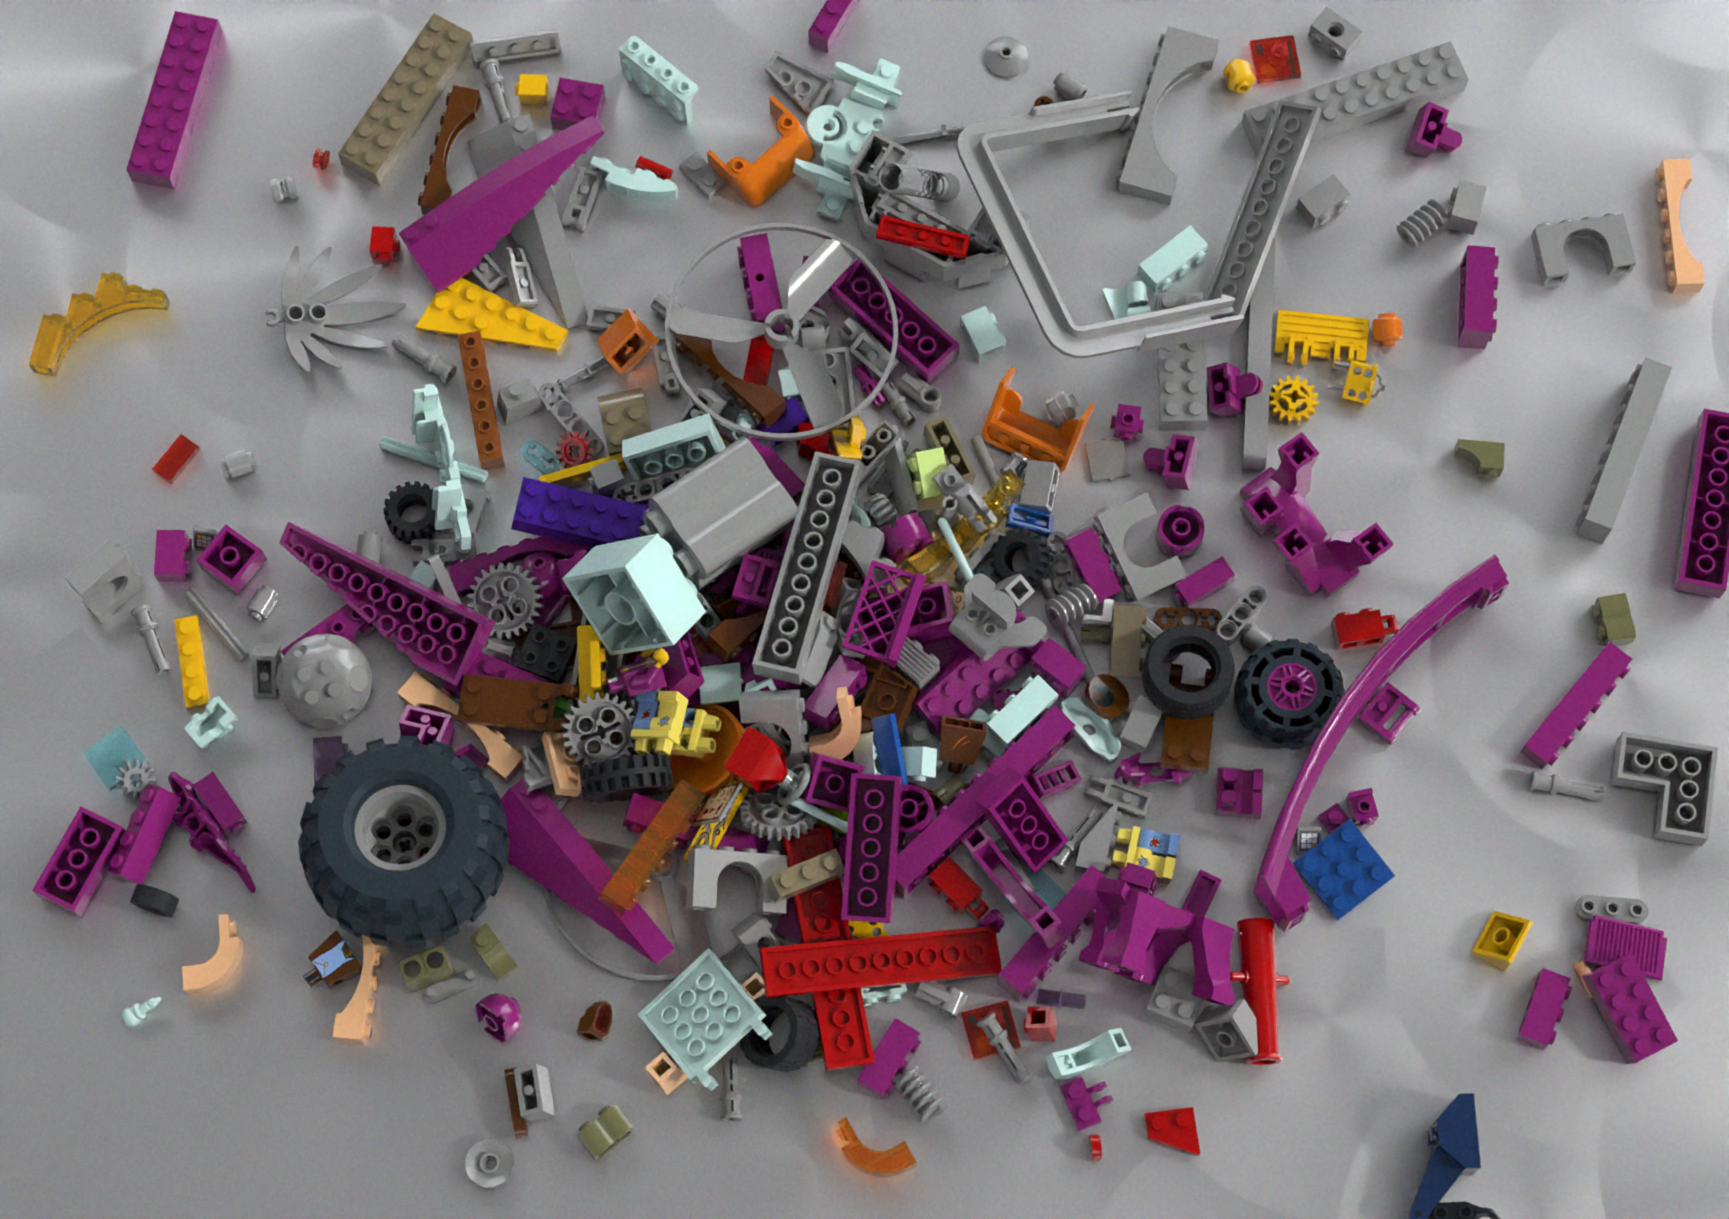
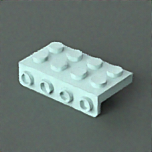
[619,35,698,125]

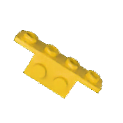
[830,415,866,460]
[577,625,607,717]

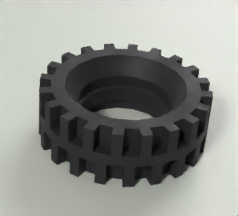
[579,754,674,803]

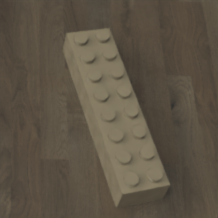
[338,13,473,185]

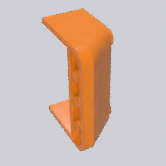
[707,95,815,208]
[982,367,1095,473]

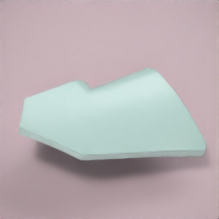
[1103,281,1151,319]

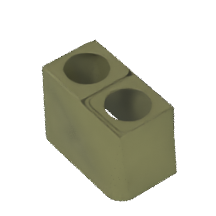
[398,945,454,992]

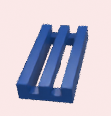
[1005,503,1054,538]

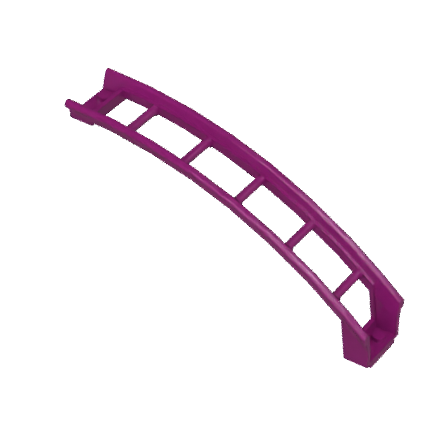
[1253,554,1509,932]

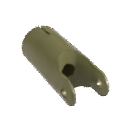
[930,765,972,810]

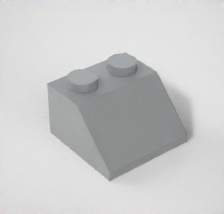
[1194,999,1258,1062]

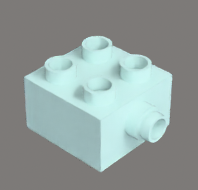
[562,533,706,656]

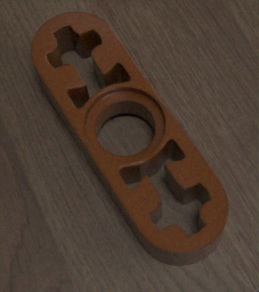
[1153,607,1222,632]
[504,1067,529,1139]

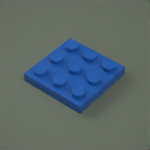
[1293,819,1395,920]

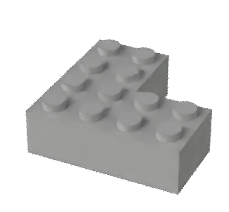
[1612,732,1718,846]

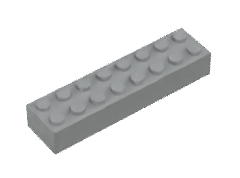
[1575,358,1672,544]

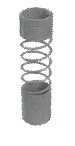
[879,163,960,202]

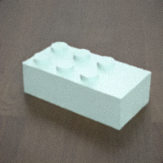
[622,413,726,491]

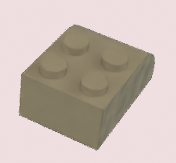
[597,387,651,456]

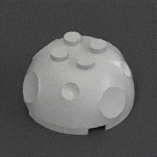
[276,634,372,729]

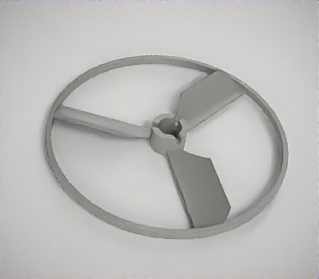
[665,223,898,441]
[542,746,782,982]

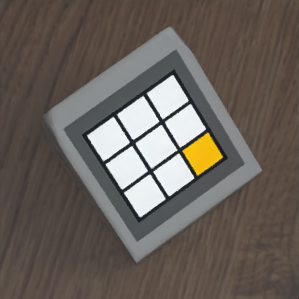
[193,526,218,551]
[1296,827,1321,855]

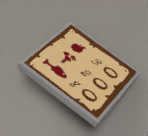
[691,782,743,827]

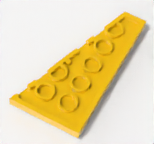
[415,278,569,352]

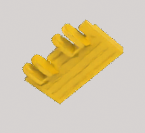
[1274,309,1369,368]

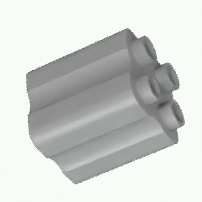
[638,436,798,592]

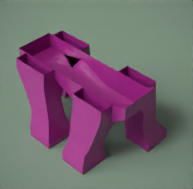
[1239,432,1394,598]
[1078,877,1235,1007]

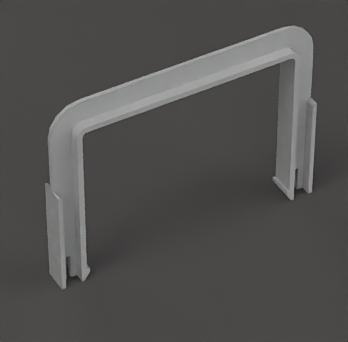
[956,90,1245,358]

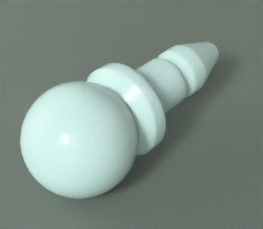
[121,997,161,1026]

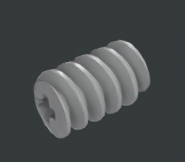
[1397,199,1446,248]
[1045,584,1099,628]
[896,1066,948,1123]

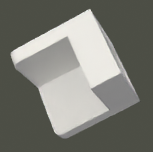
[1082,599,1114,628]

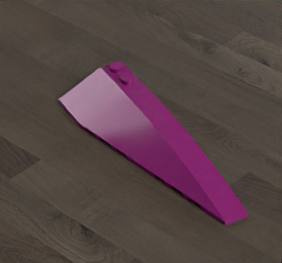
[398,116,605,293]
[279,522,496,686]
[501,777,676,965]

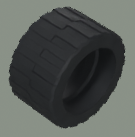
[739,995,820,1072]

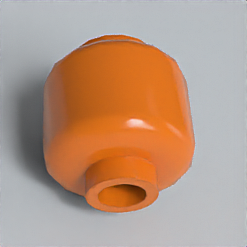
[1372,313,1403,347]

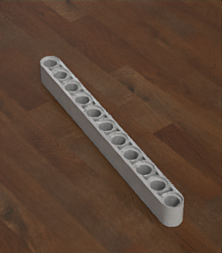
[1241,238,1276,470]

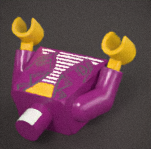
[607,647,669,696]

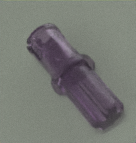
[1037,988,1086,1009]

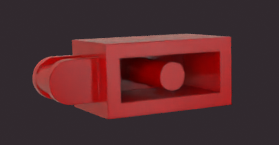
[1331,608,1399,650]
[928,856,990,920]

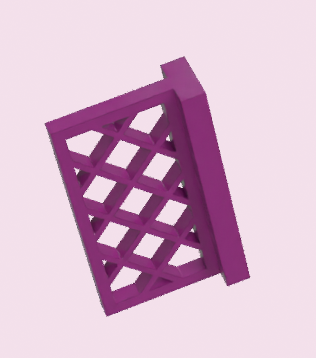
[842,560,927,668]

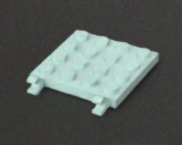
[638,948,773,1091]

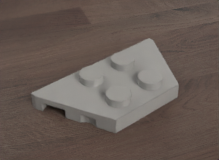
[521,739,591,792]

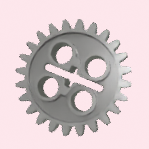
[467,563,544,639]
[561,692,636,766]
[740,789,819,841]

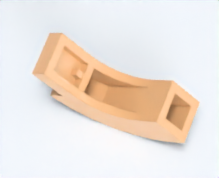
[809,686,862,759]
[182,914,243,995]

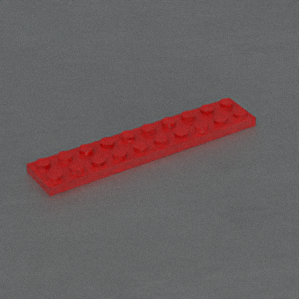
[782,826,875,1071]
[759,926,1002,998]

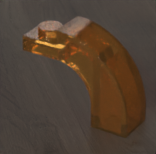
[836,1117,917,1177]

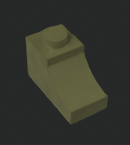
[1454,439,1505,479]
[467,923,518,981]

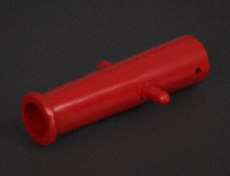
[1230,918,1290,1065]

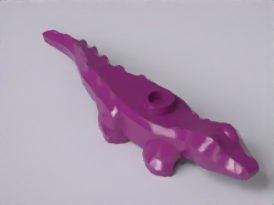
[168,772,256,893]

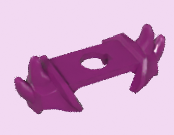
[1114,752,1198,787]

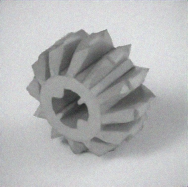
[864,493,900,530]
[114,758,156,799]

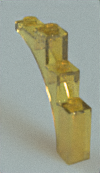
[29,272,170,377]
[899,469,1026,587]

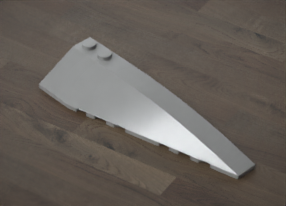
[467,114,588,330]

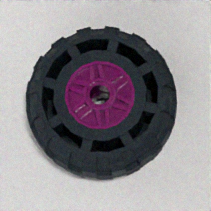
[1234,638,1345,750]

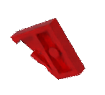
[1144,1107,1200,1156]

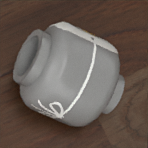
[1043,391,1079,425]

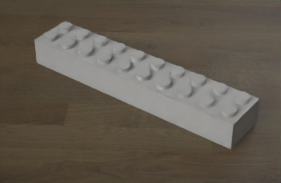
[1241,41,1468,158]
[752,451,862,685]

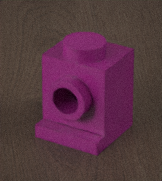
[1346,788,1379,827]

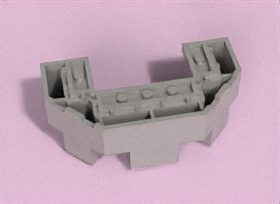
[849,130,1030,289]

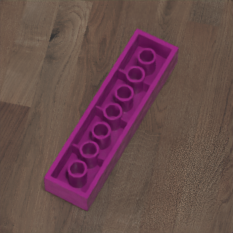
[126,11,223,190]
[1673,408,1729,599]

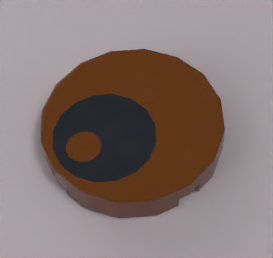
[1085,674,1130,719]

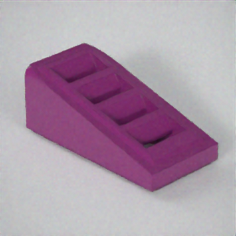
[1027,760,1082,800]

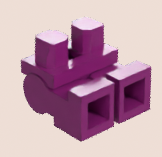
[1216,768,1263,820]

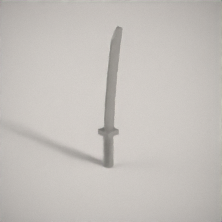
[890,124,969,145]

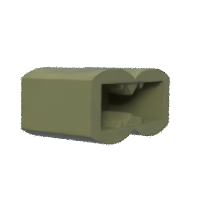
[1592,593,1636,647]
[577,1104,635,1160]

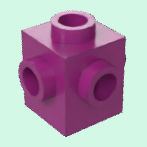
[1110,404,1144,442]

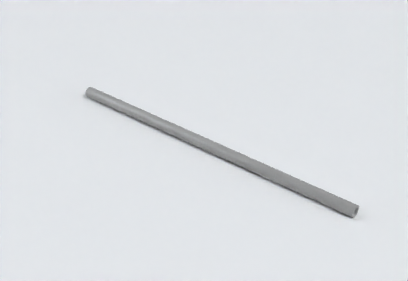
[970,435,1117,724]

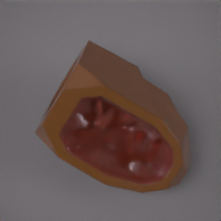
[577,1001,613,1042]

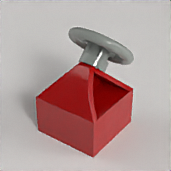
[724,726,811,805]

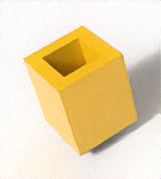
[515,74,549,105]

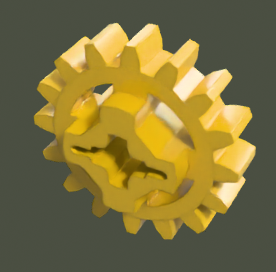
[1269,376,1319,425]

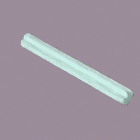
[379,436,488,483]

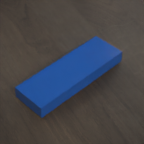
[871,714,908,786]

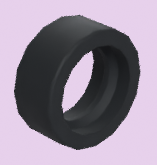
[130,884,179,918]

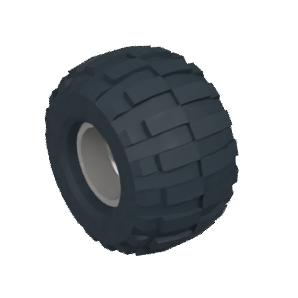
[298,736,510,949]

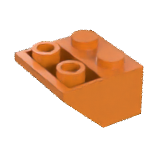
[597,308,660,375]

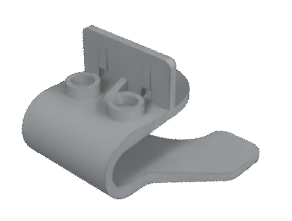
[949,574,1047,661]

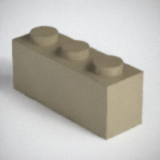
[923,415,976,485]
[1109,603,1147,677]
[765,849,845,904]

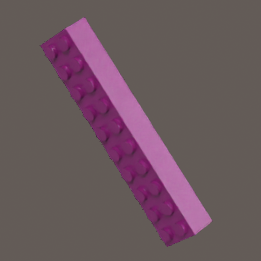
[895,705,1075,899]

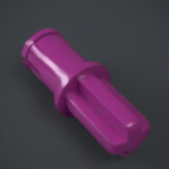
[852,364,886,407]

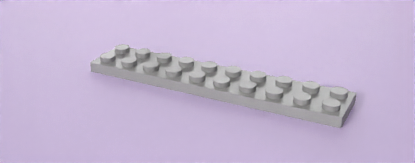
[1203,100,1322,316]

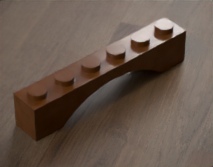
[418,85,482,215]
[674,333,787,429]
[705,609,768,663]

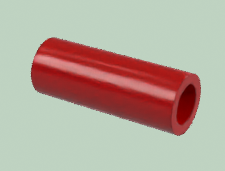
[635,156,673,180]

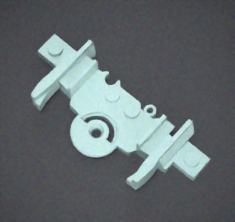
[792,58,902,222]
[411,384,471,550]

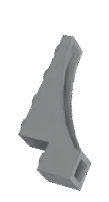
[794,506,897,597]

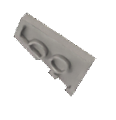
[765,51,834,115]

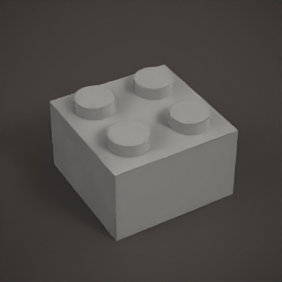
[1145,965,1203,1033]

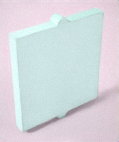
[699,662,744,705]

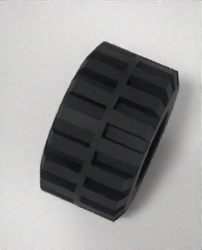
[383,481,441,544]
[990,528,1054,589]

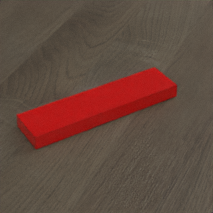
[876,215,971,260]

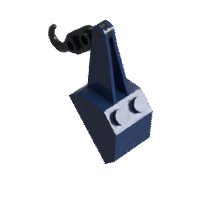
[1408,1093,1501,1219]

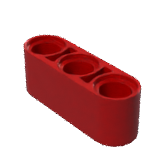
[743,335,774,386]

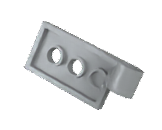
[801,326,855,428]

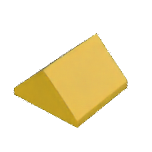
[1472,911,1533,971]

